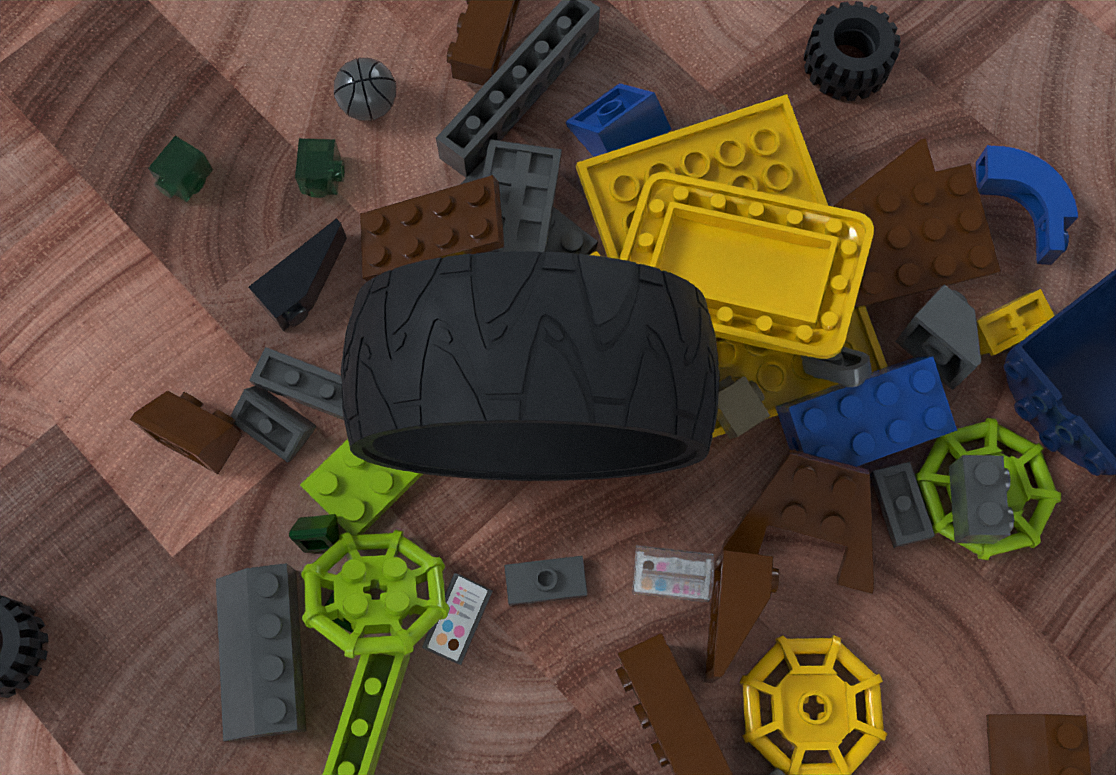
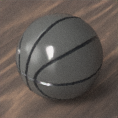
[334,57,396,121]

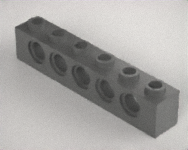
[436,0,600,178]

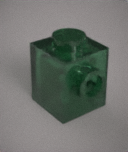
[148,135,213,202]
[295,138,345,198]

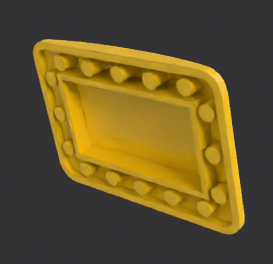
[620,172,874,359]

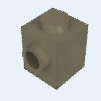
[717,376,770,439]

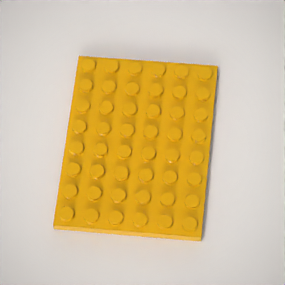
[575,94,888,438]

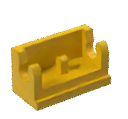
[976,289,1055,356]

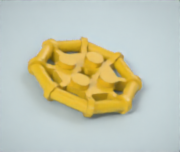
[739,635,887,775]

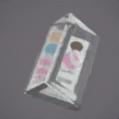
[632,545,714,602]

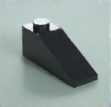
[248,218,347,331]

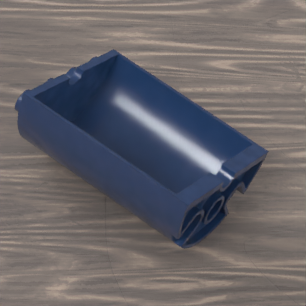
[1004,269,1116,476]

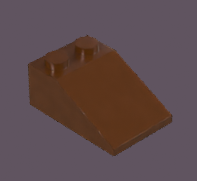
[704,550,779,683]

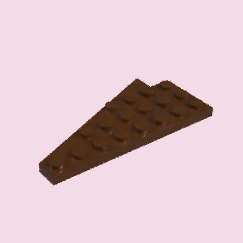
[716,138,1001,343]

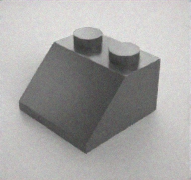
[895,284,981,390]

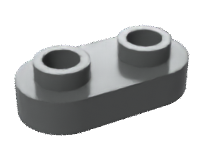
[801,347,872,387]

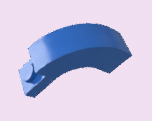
[976,145,1078,265]

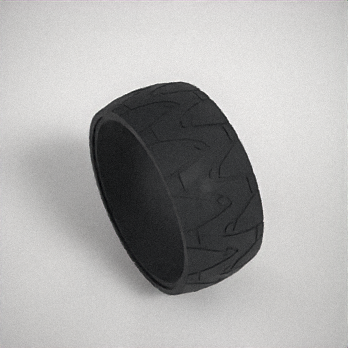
[341,251,720,481]

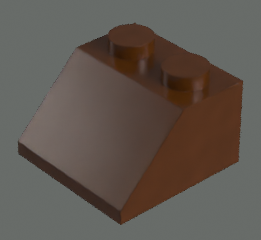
[130,391,242,474]
[986,714,1091,775]

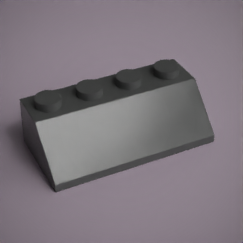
[216,563,306,742]

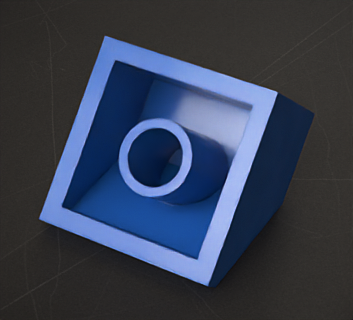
[565,83,672,157]

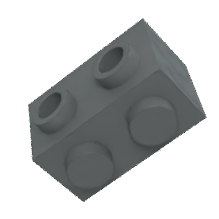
[949,455,1014,544]

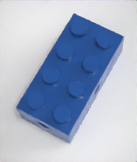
[775,356,957,467]

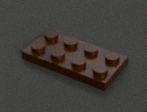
[360,175,505,282]

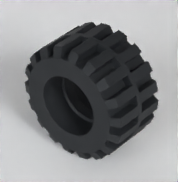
[804,1,901,101]
[0,595,48,698]

